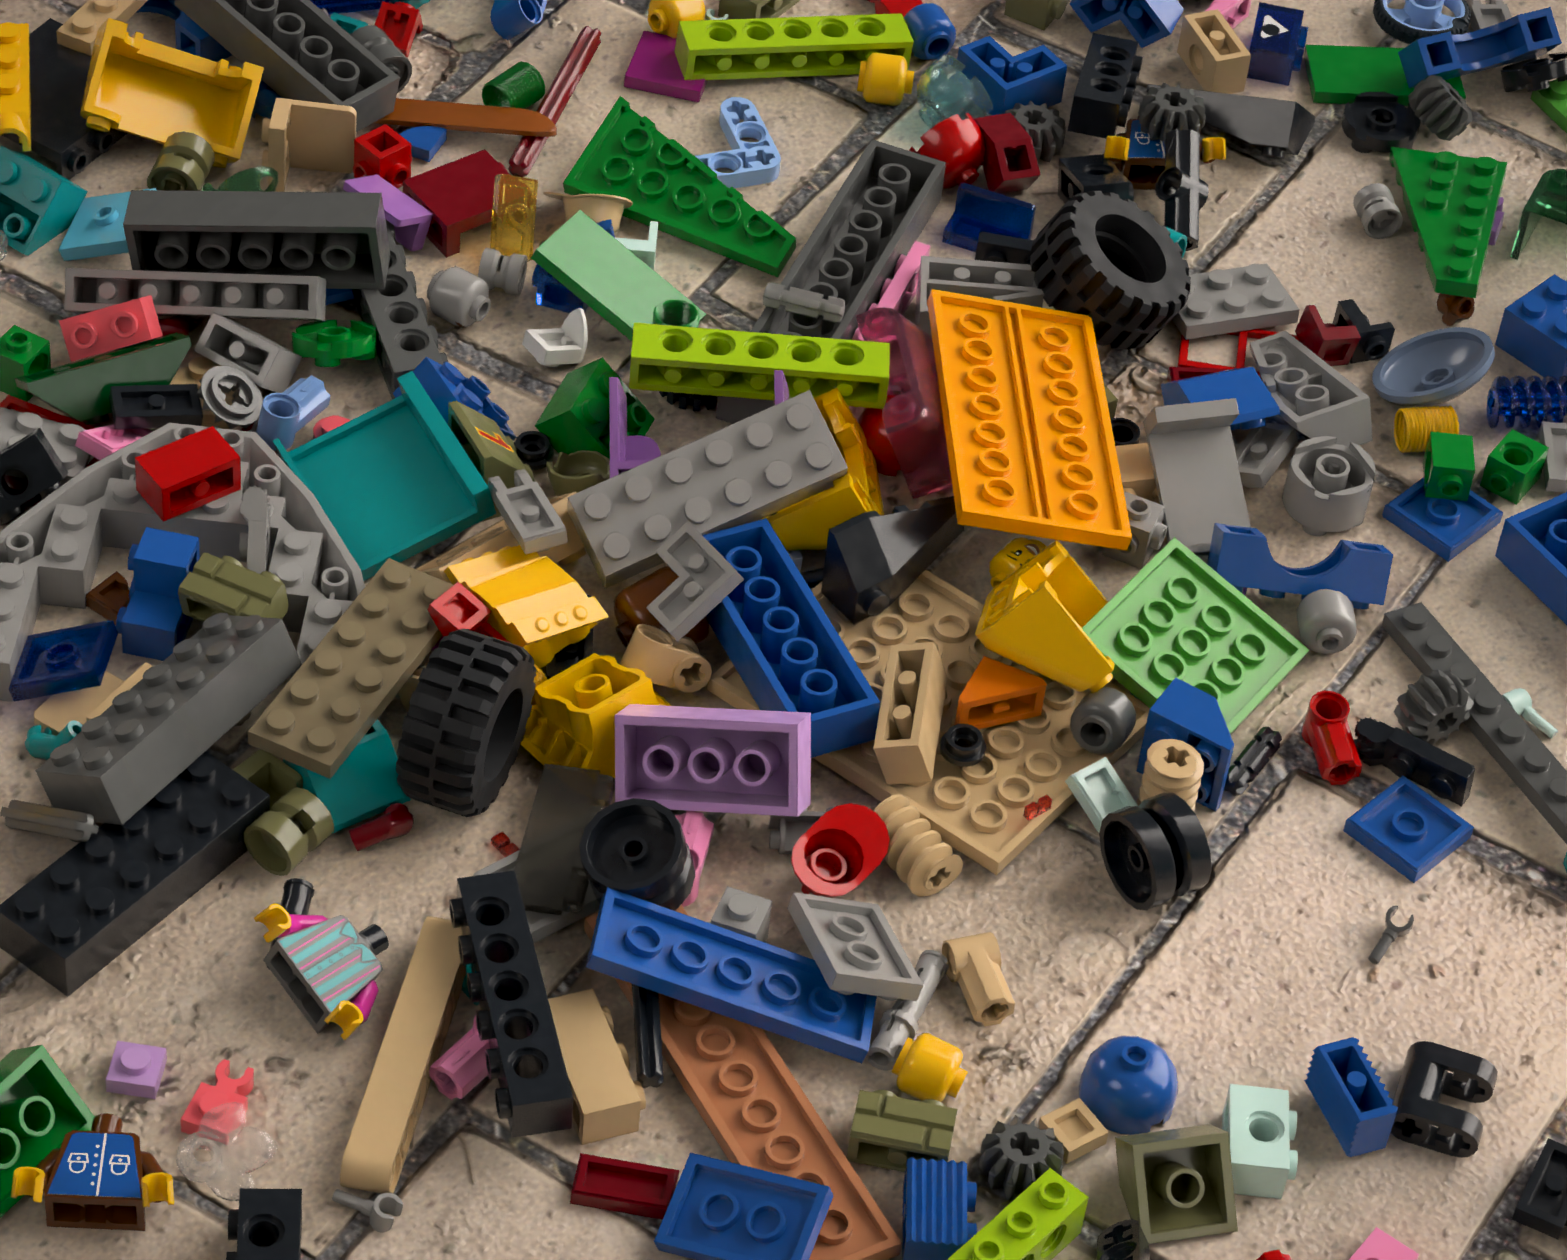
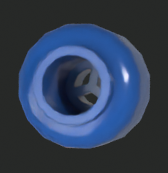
[904,3,956,60]

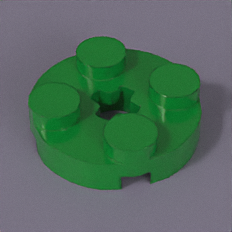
[292,320,377,367]

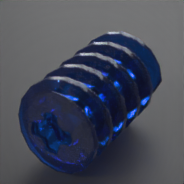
[1486,375,1567,429]

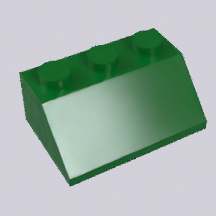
[0,1045,95,1218]

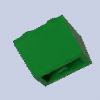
[535,357,655,460]

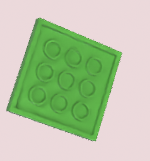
[1082,537,1309,735]

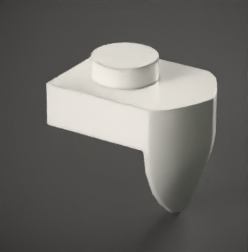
[522,308,588,367]

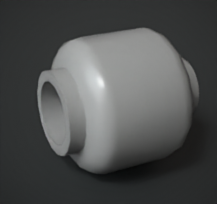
[427,266,491,328]
[1297,589,1357,654]

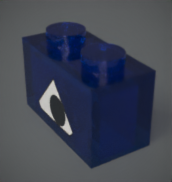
[1247,2,1309,86]

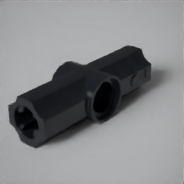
[1155,129,1209,251]

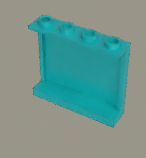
[273,371,496,581]

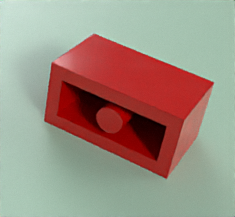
[135,426,241,522]

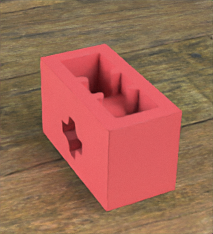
[59,295,163,362]

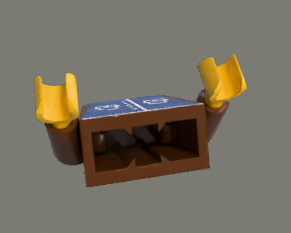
[1104,115,1226,190]
[11,1113,174,1231]

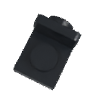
[1332,299,1395,364]

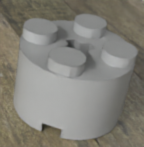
[1282,436,1375,536]

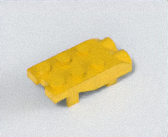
[0,22,31,151]

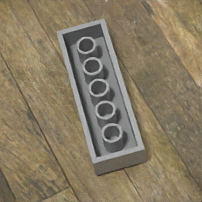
[567,390,848,589]

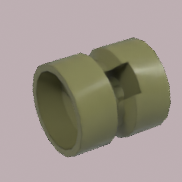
[147,131,215,191]
[244,787,334,876]

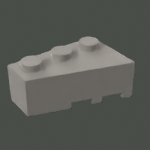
[915,256,1044,348]

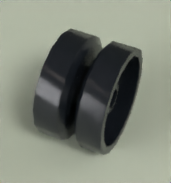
[1099,793,1212,910]
[579,798,695,911]

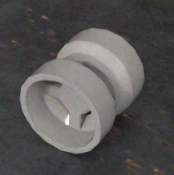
[1353,183,1403,239]
[478,248,527,296]

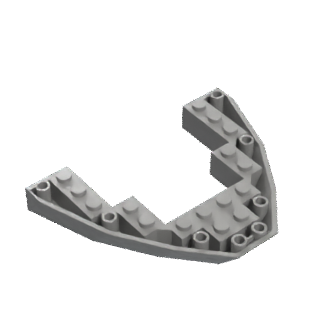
[0,423,382,723]

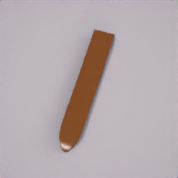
[374,98,557,137]

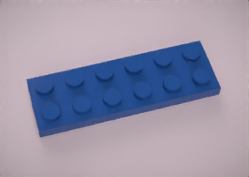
[586,887,877,1064]

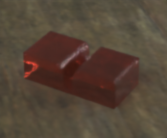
[1023,794,1052,821]
[491,831,520,857]

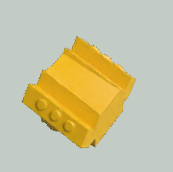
[444,545,609,668]
[520,653,672,801]

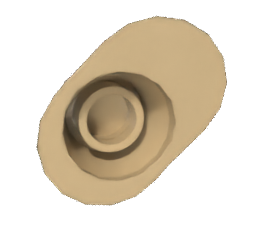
[543,192,633,233]

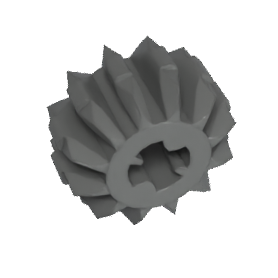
[1408,75,1473,141]
[1138,83,1206,145]
[1005,101,1066,162]
[1394,669,1474,745]
[979,1115,1064,1200]

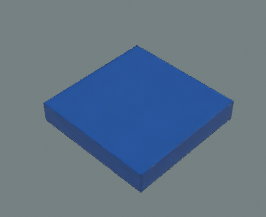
[1382,477,1503,562]
[1343,776,1474,883]

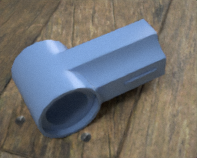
[256,375,331,451]

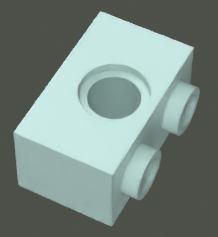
[1222,1084,1298,1199]

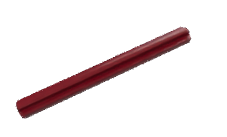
[508,26,601,177]

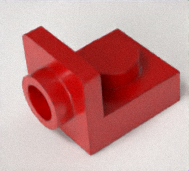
[374,1,423,58]

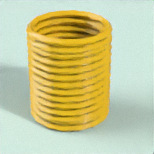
[1394,405,1459,453]

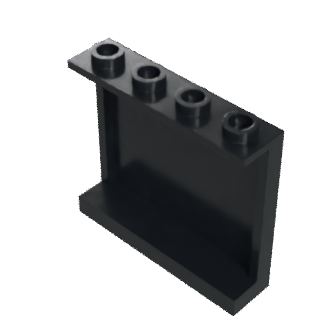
[2,18,128,180]

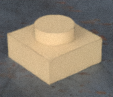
[1038,1098,1109,1164]

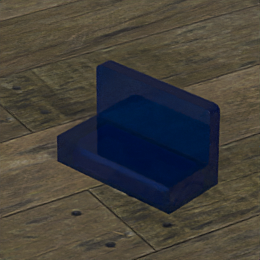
[942,183,1036,252]

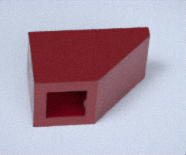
[974,113,1041,195]

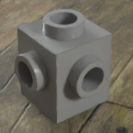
[1102,491,1167,569]

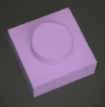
[106,1041,167,1099]

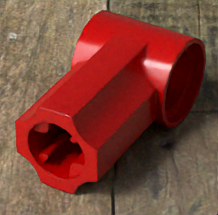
[1301,690,1362,785]

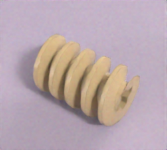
[1136,739,1204,811]
[873,794,963,897]

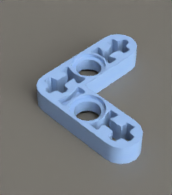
[695,97,781,189]

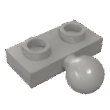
[1232,423,1298,488]

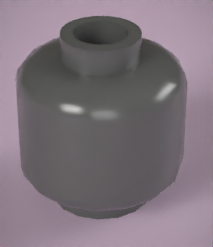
[1070,687,1136,755]

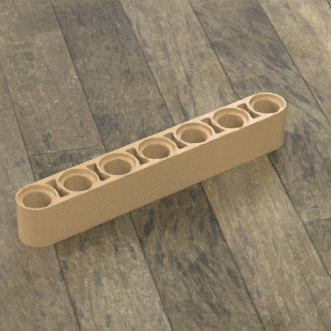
[340,916,466,1194]

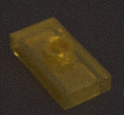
[490,174,538,262]

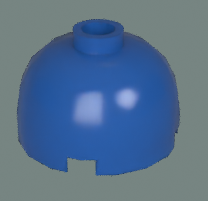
[1079,1036,1178,1135]

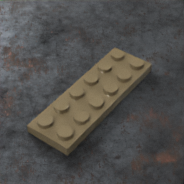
[248,558,453,779]

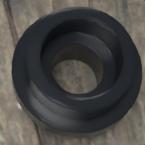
[514,431,554,470]
[940,724,986,767]

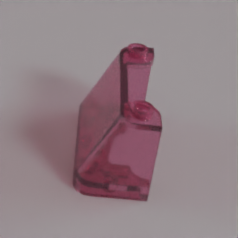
[856,307,952,499]

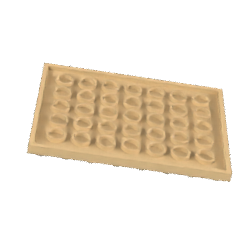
[707,570,1150,875]

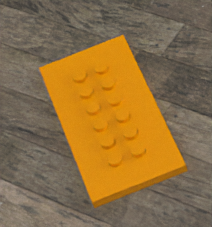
[927,289,1132,551]

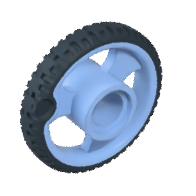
[1373,0,1471,44]

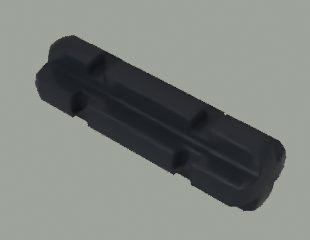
[1224,726,1282,796]

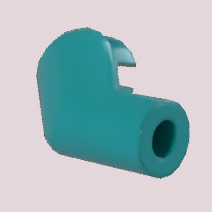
[24,720,83,760]

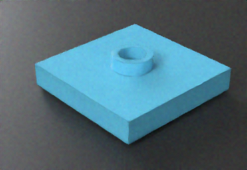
[58,188,157,261]

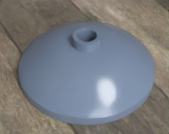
[1372,327,1495,406]

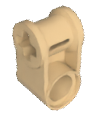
[619,624,712,693]

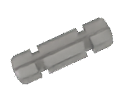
[763,282,846,323]

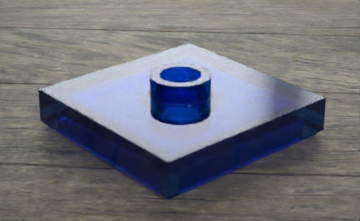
[8,620,118,702]

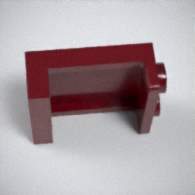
[403,149,531,258]

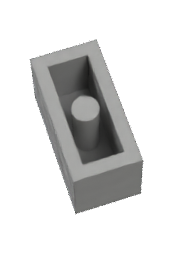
[194,313,302,393]

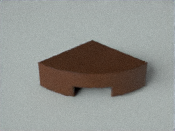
[86,571,130,625]

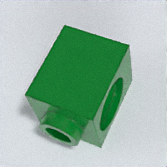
[0,325,51,402]
[1480,429,1549,505]
[1422,432,1475,501]

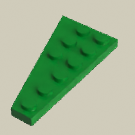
[563,96,797,277]
[1389,147,1507,298]

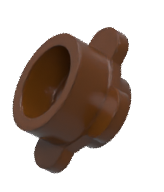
[1437,293,1475,326]

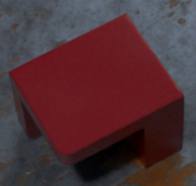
[1295,305,1361,366]

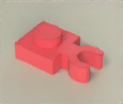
[181,1059,254,1146]

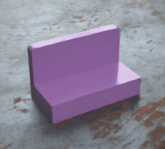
[343,174,433,251]

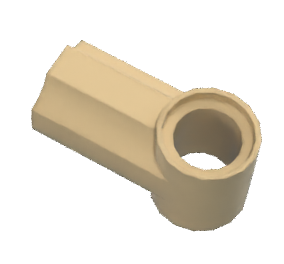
[942,932,1015,1026]

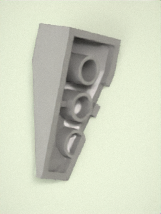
[1250,331,1372,447]

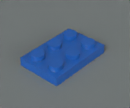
[654,1152,834,1260]

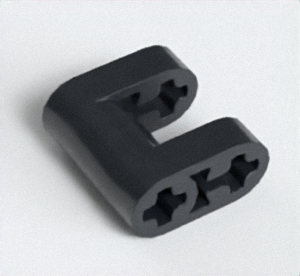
[1391,1041,1498,1158]

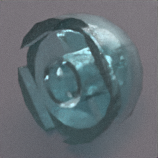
[917,54,993,128]

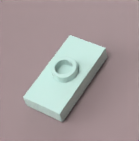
[1065,757,1138,833]

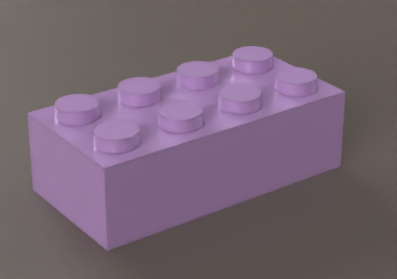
[615,704,811,817]

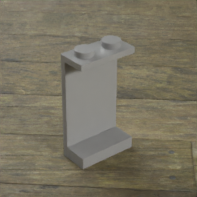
[1143,398,1251,564]

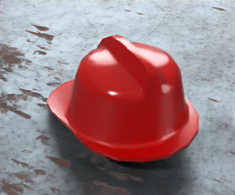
[791,803,890,898]

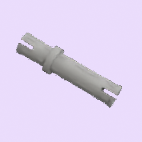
[866,950,949,1071]

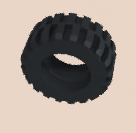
[1030,191,1191,350]
[396,629,536,817]

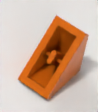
[955,656,1047,729]

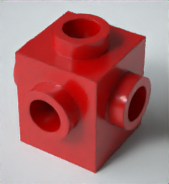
[353,124,412,189]

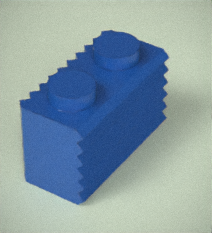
[1304,1037,1398,1157]
[902,1157,977,1260]

